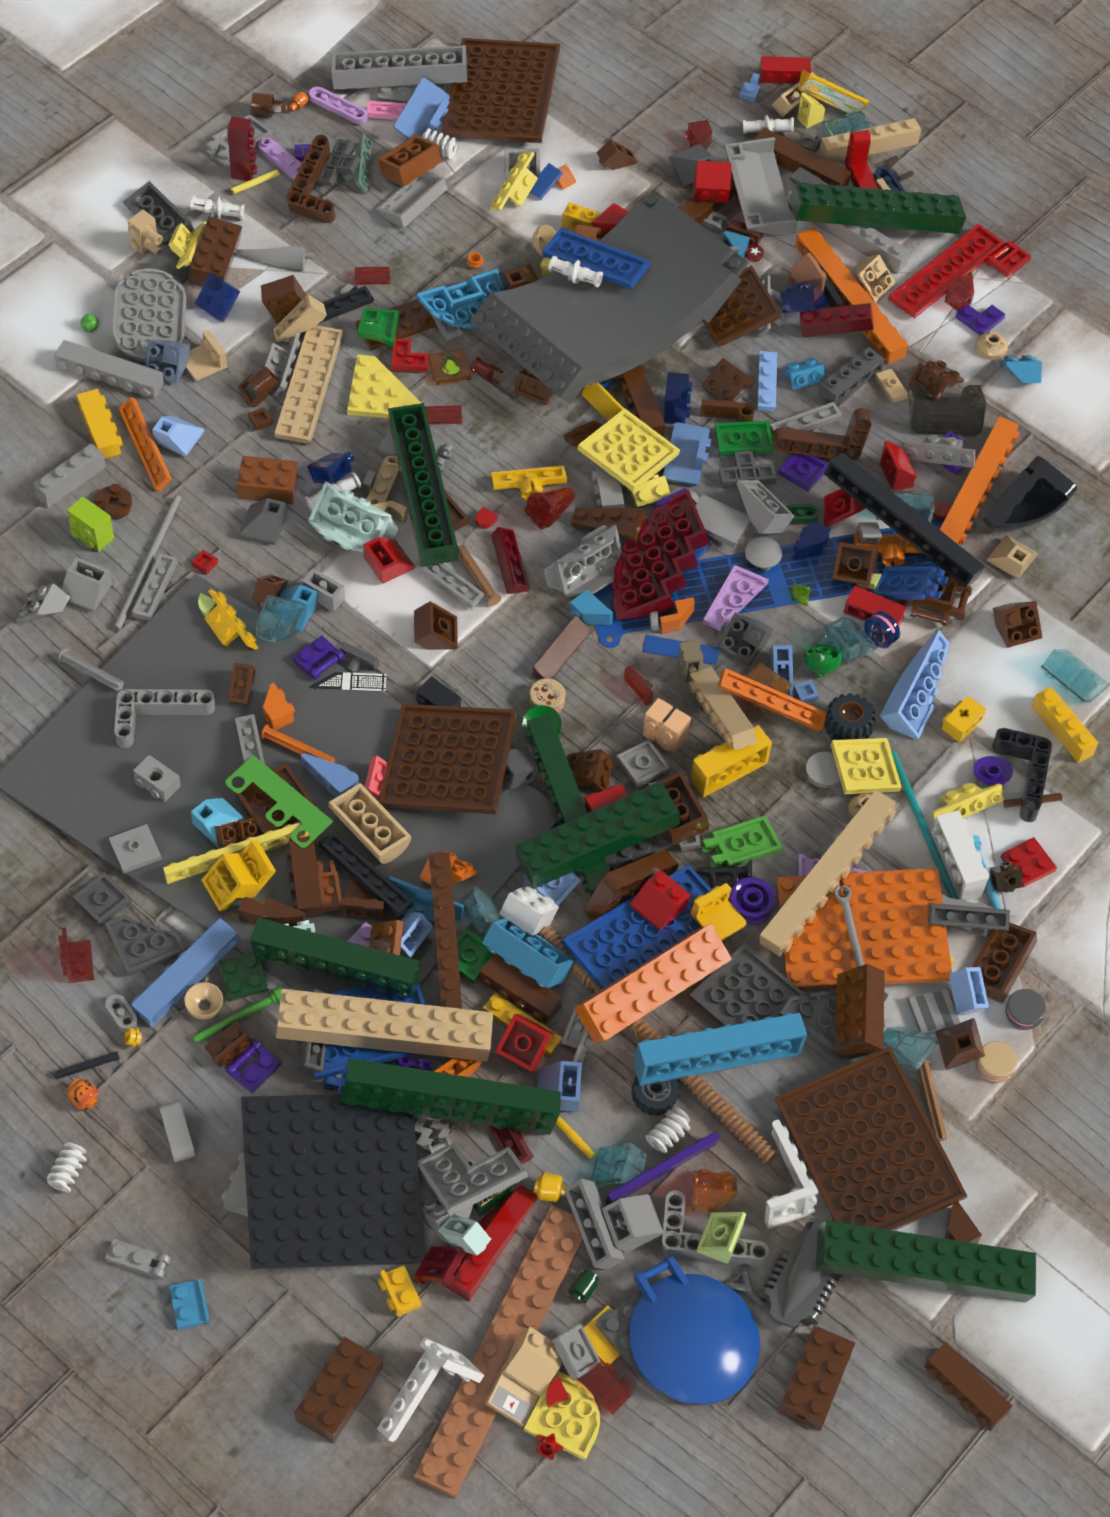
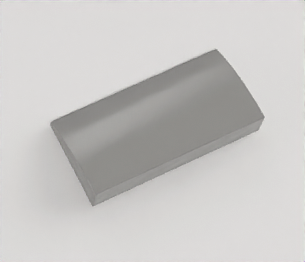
[376,172,448,228]

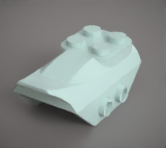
[308,482,399,552]

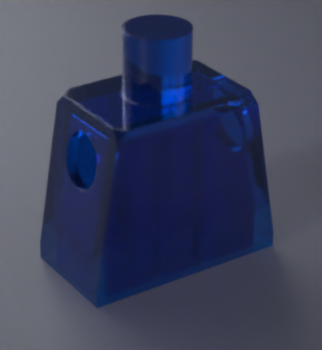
[307,451,354,484]

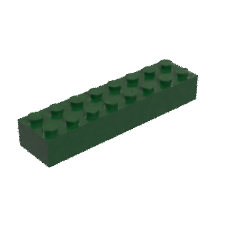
[515,781,680,889]
[250,917,421,999]

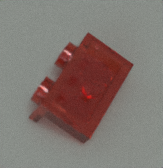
[581,1362,634,1415]

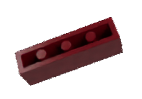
[227,116,258,181]
[800,303,874,337]

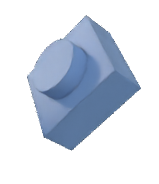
[793,680,819,703]

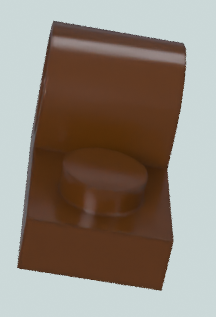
[228,663,255,705]

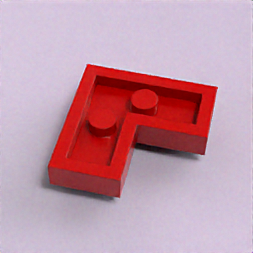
[392,338,428,372]

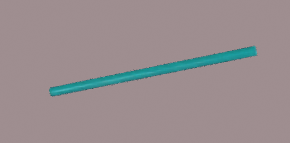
[891,751,959,899]

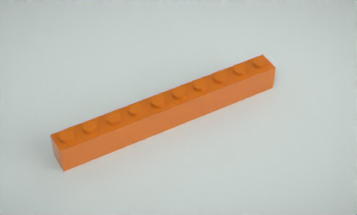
[795,227,908,364]
[940,416,1020,545]

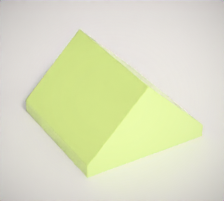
[696,1212,746,1264]

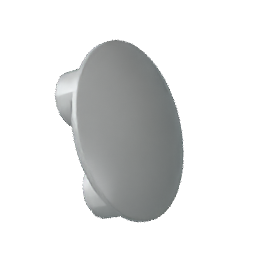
[745,537,782,571]

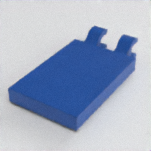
[873,566,949,600]

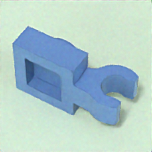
[739,73,761,103]

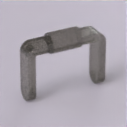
[883,156,914,182]

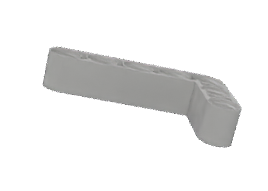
[114,689,215,748]
[661,1190,769,1268]

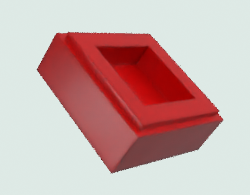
[191,550,218,575]

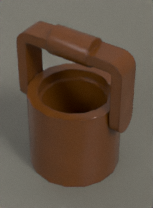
[251,93,289,116]
[238,365,280,407]

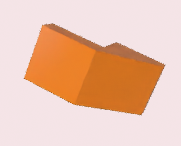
[660,597,694,634]

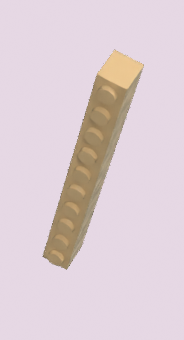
[759,790,896,957]

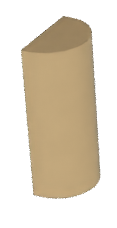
[329,783,411,864]

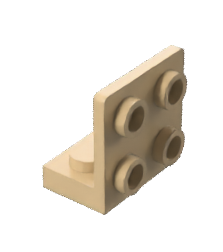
[186,329,227,381]

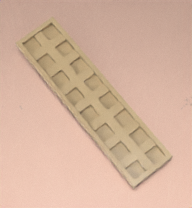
[274,326,343,444]

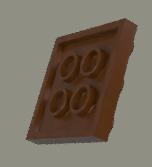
[234,763,317,835]

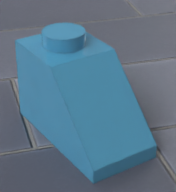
[570,590,613,625]

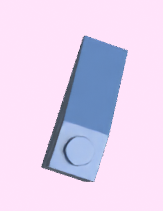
[770,645,794,698]
[301,753,359,798]

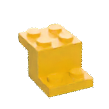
[201,840,276,912]

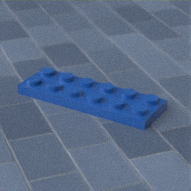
[542,228,650,289]

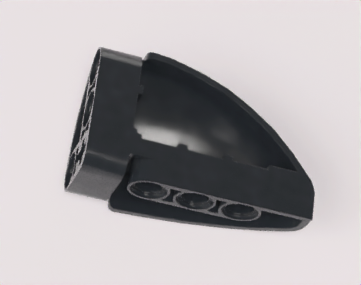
[982,456,1077,530]

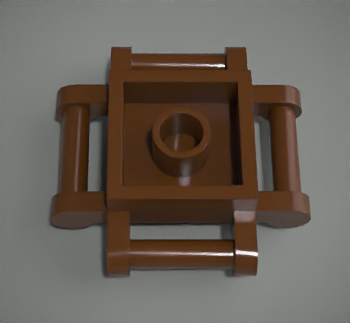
[899,564,972,627]

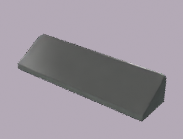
[927,903,1010,931]
[297,989,328,1072]

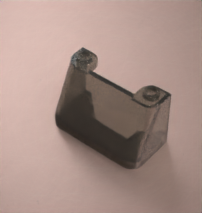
[908,382,986,436]

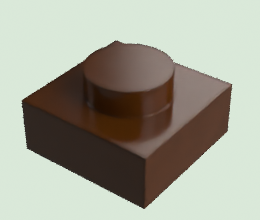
[248,407,273,431]

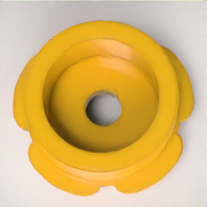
[124,1027,142,1048]

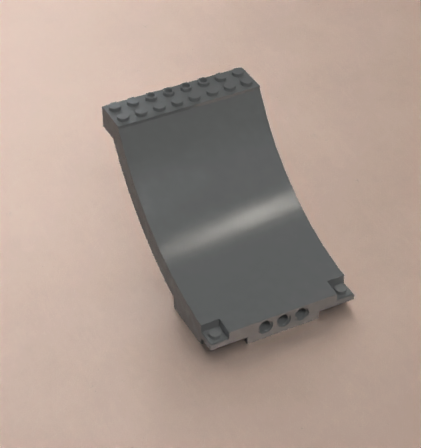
[470,190,749,404]

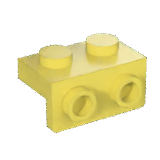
[627,474,671,508]

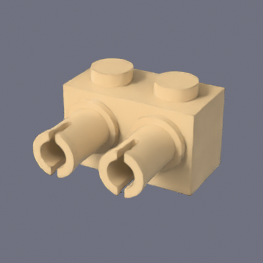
[127,210,164,257]

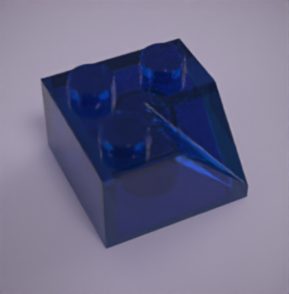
[780,282,828,313]
[663,372,692,424]

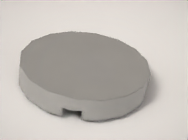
[805,752,841,788]

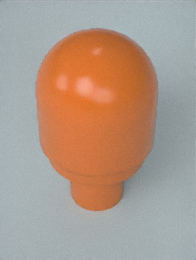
[288,92,308,112]

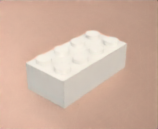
[931,811,989,901]

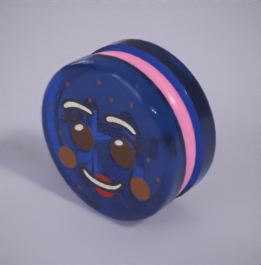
[864,611,900,649]

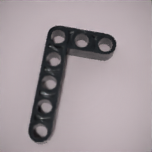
[992,728,1052,822]

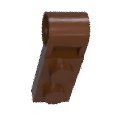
[700,399,755,422]

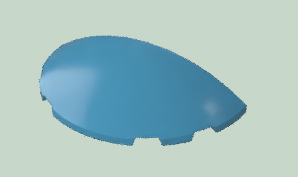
[416,269,505,329]

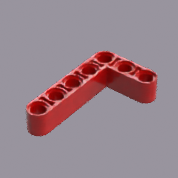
[845,129,878,189]

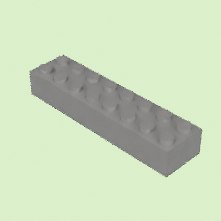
[331,45,467,90]

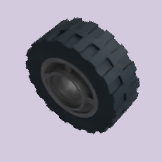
[631,1076,679,1116]

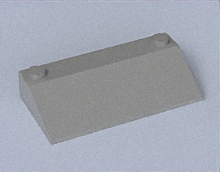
[724,137,798,235]

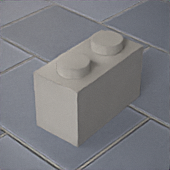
[302,568,345,612]

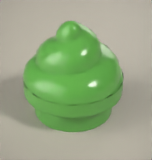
[81,314,99,332]

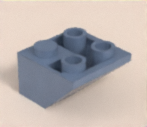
[145,340,190,383]

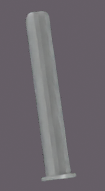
[58,648,124,691]

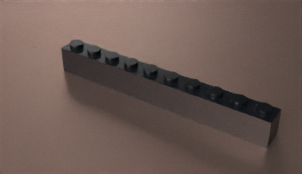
[824,453,985,588]

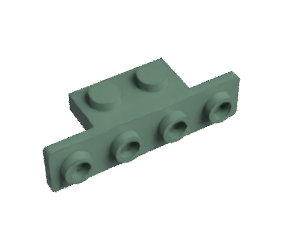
[342,133,372,194]

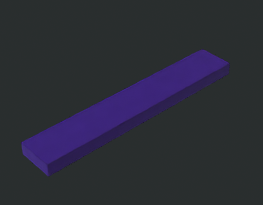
[605,1132,720,1205]

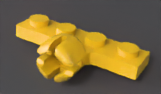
[491,465,567,502]

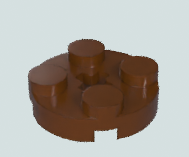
[94,484,132,520]

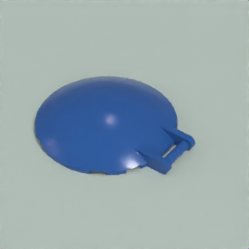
[629,1255,760,1405]

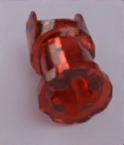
[471,357,504,384]

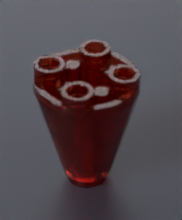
[524,487,575,530]

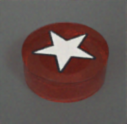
[746,245,764,262]

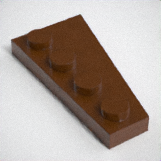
[571,508,646,542]

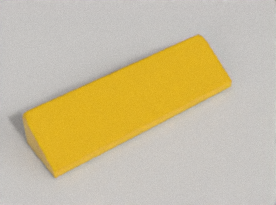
[582,383,624,421]

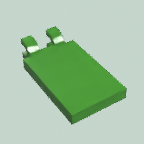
[700,816,783,867]

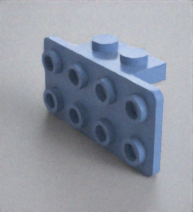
[393,78,450,139]
[663,422,712,486]

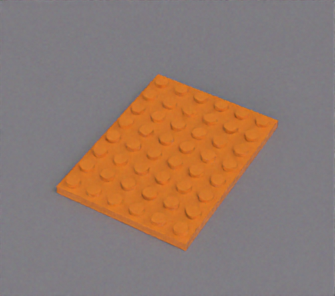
[776,868,952,990]

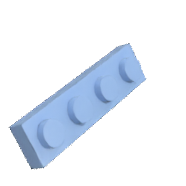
[757,351,777,412]

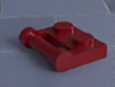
[414,1246,466,1285]

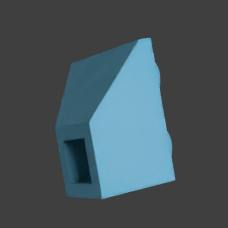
[191,798,244,849]

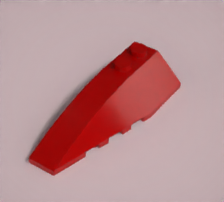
[436,1184,538,1302]

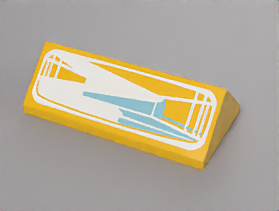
[798,70,869,117]

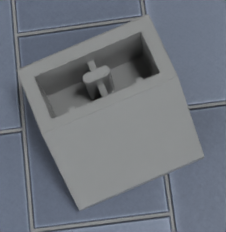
[62,557,112,612]
[602,1194,664,1253]

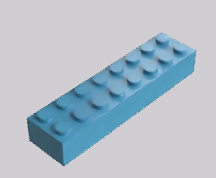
[633,1013,807,1086]

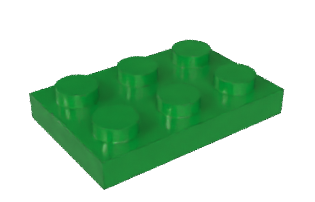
[714,420,774,456]

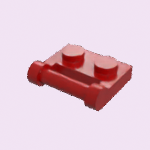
[985,241,1031,278]

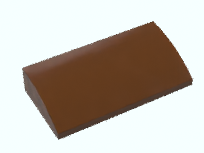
[972,922,1037,1004]

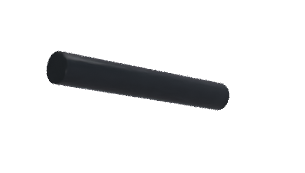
[56,1051,120,1079]

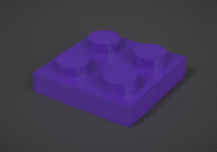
[778,453,828,492]

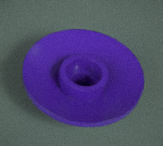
[973,756,1013,785]

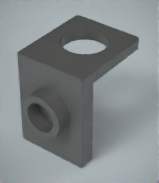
[798,125,826,153]

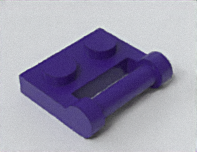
[293,635,345,680]
[224,1039,282,1094]

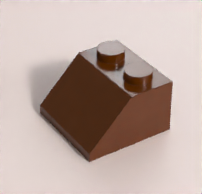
[832,542,878,586]
[414,601,458,650]

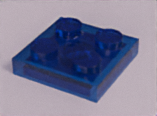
[194,273,240,322]

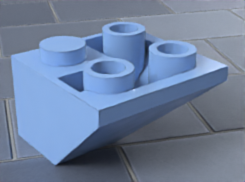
[152,416,205,457]

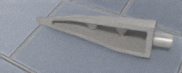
[236,246,315,270]

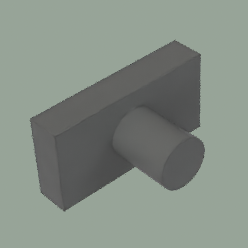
[340,641,380,673]

